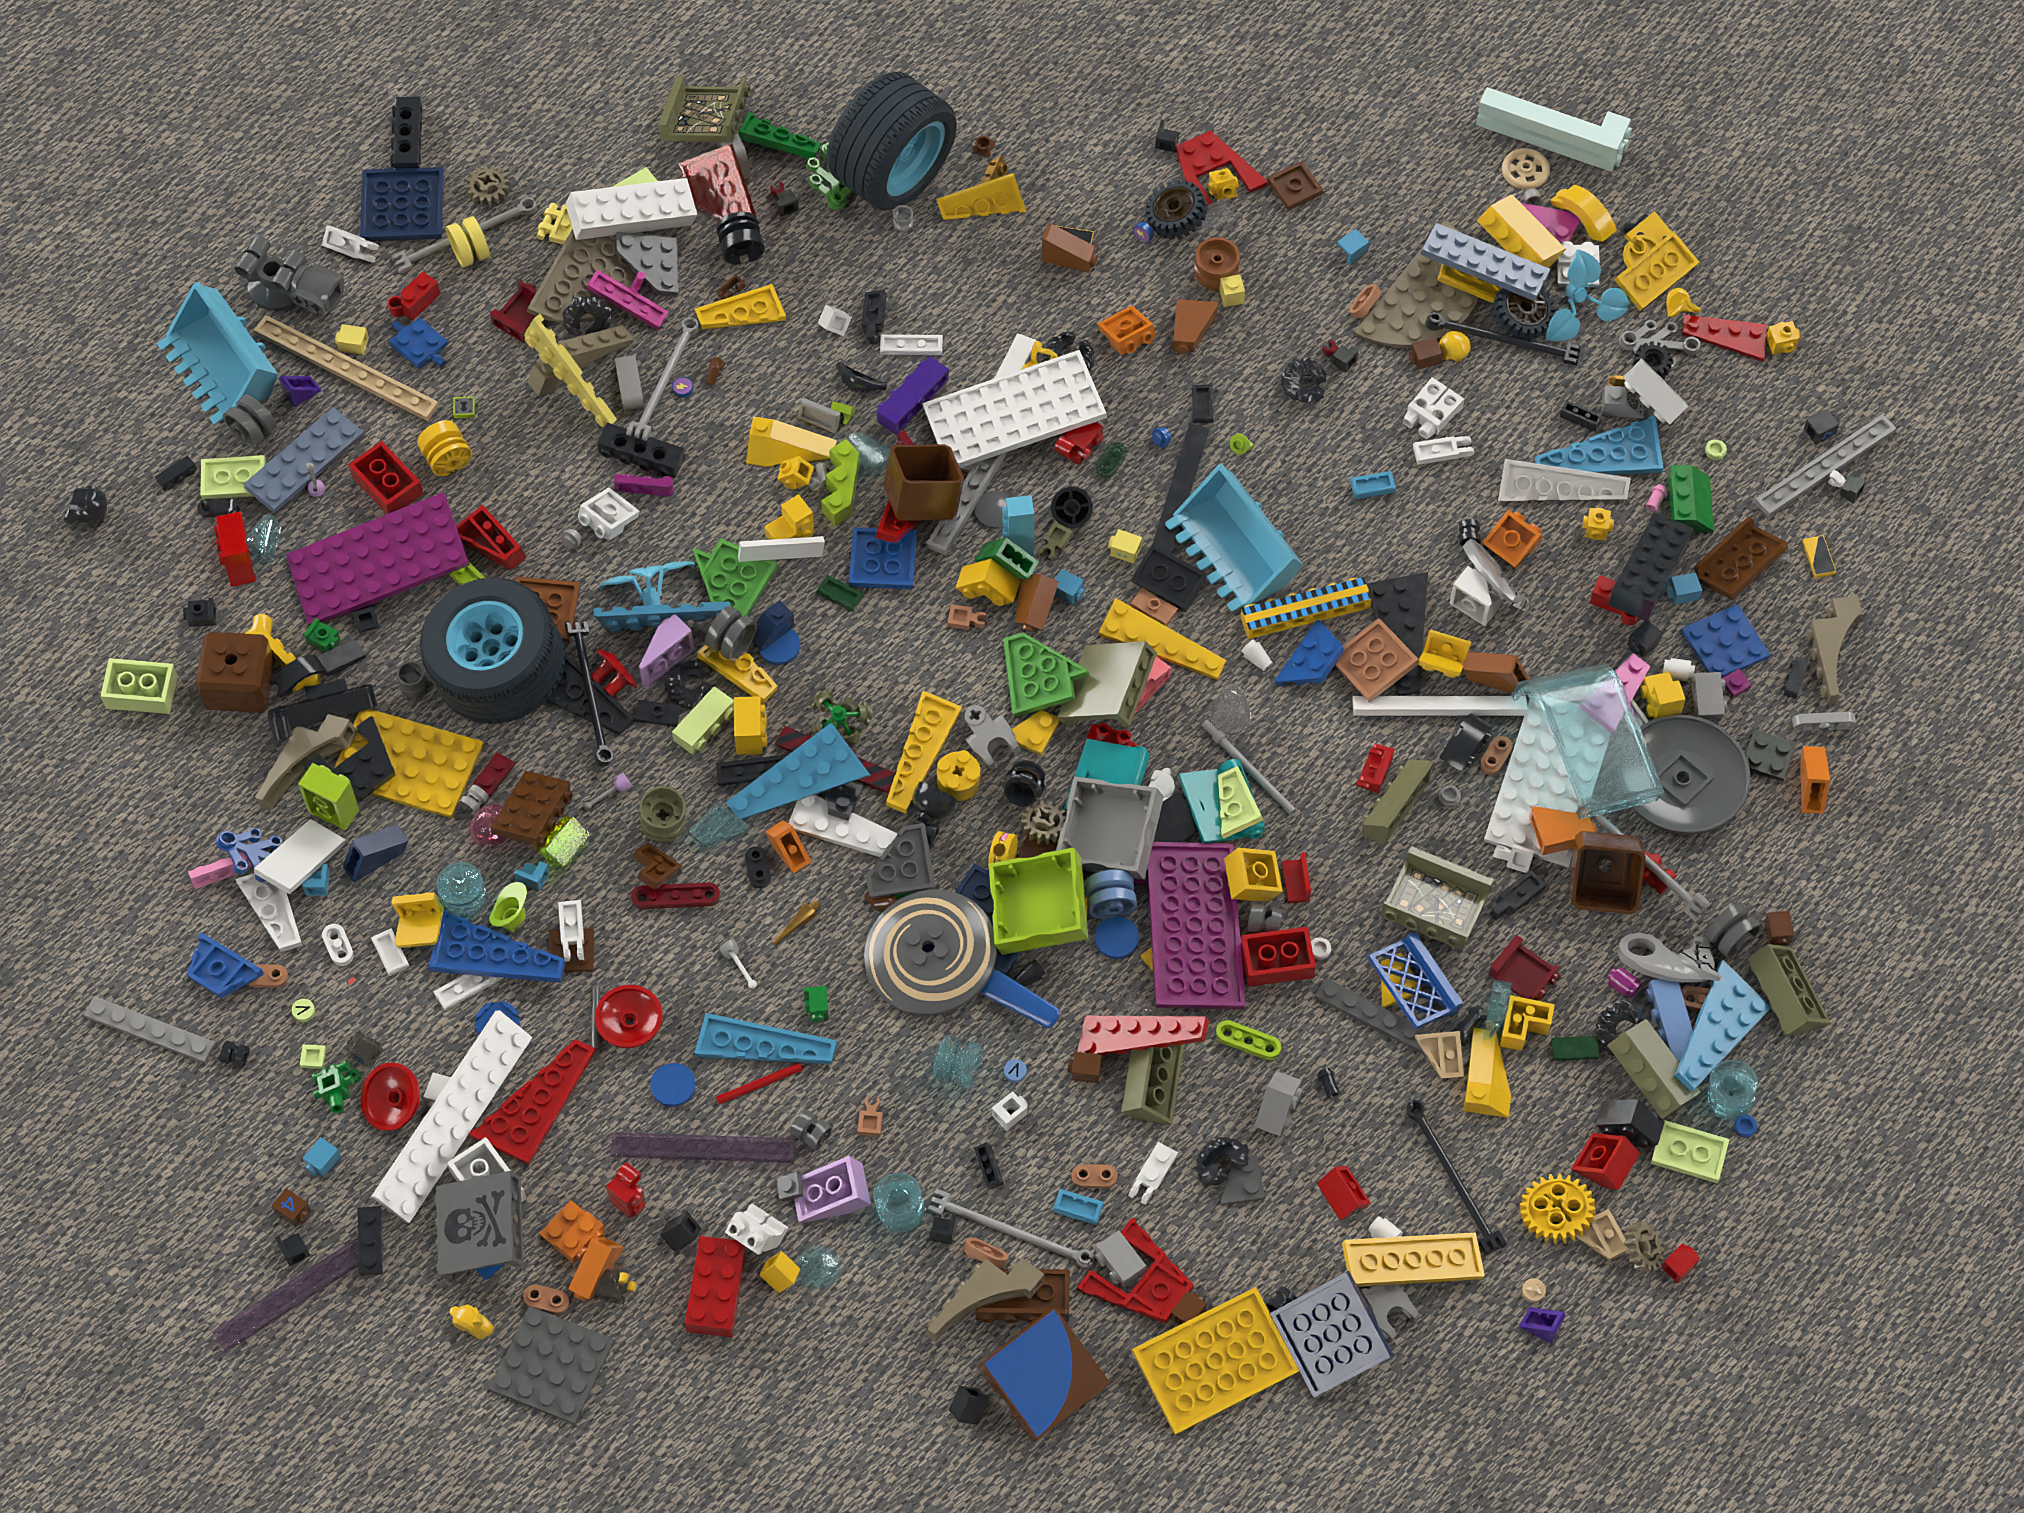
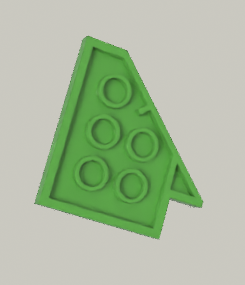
[693,538,777,616]
[1003,632,1090,717]

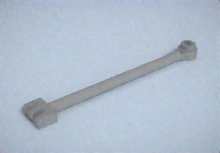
[391,197,537,274]
[626,317,699,441]
[1577,798,1709,920]
[927,1189,1094,1269]

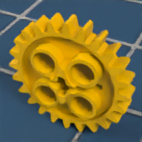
[1520,1174,1596,1244]

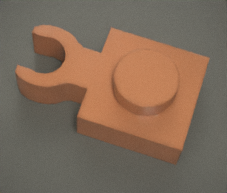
[948,604,986,630]
[857,1096,883,1137]

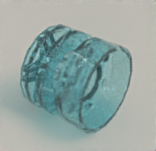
[436,862,487,919]
[934,1035,984,1090]
[1707,1060,1758,1120]
[873,1173,925,1233]

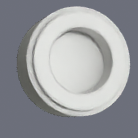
[1311,938,1331,960]

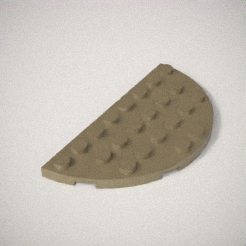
[526,182,642,323]
[1354,220,1479,348]

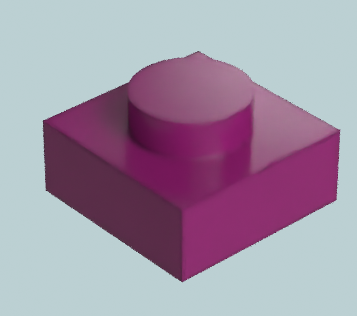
[1721,669,1752,697]

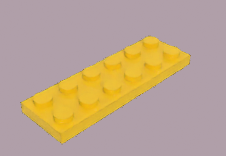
[1342,1233,1485,1287]

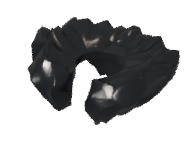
[562,296,612,336]
[1043,331,1094,371]
[1281,357,1326,403]
[664,660,711,709]
[1595,1001,1644,1056]
[1196,1137,1249,1186]

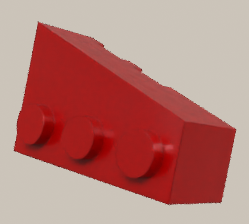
[456,504,527,570]
[213,511,256,587]

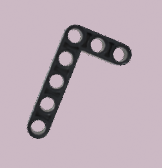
[268,684,378,740]

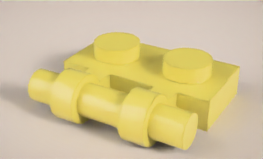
[536,203,572,245]

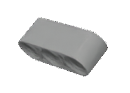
[615,355,644,411]

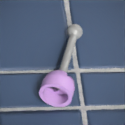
[306,463,325,497]
[583,772,632,811]

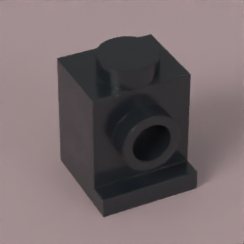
[183,598,216,627]

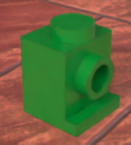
[304,618,340,652]
[804,986,829,1023]

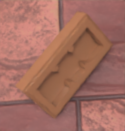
[1130,588,1178,626]

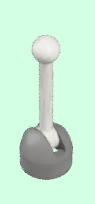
[719,939,757,989]

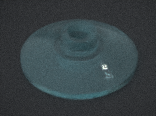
[795,1246,840,1290]

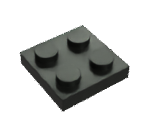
[1745,729,1796,782]

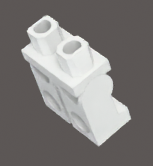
[1403,377,1464,439]
[725,1204,789,1255]

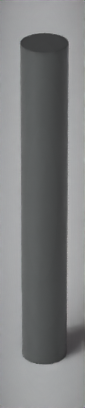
[591,986,601,1050]

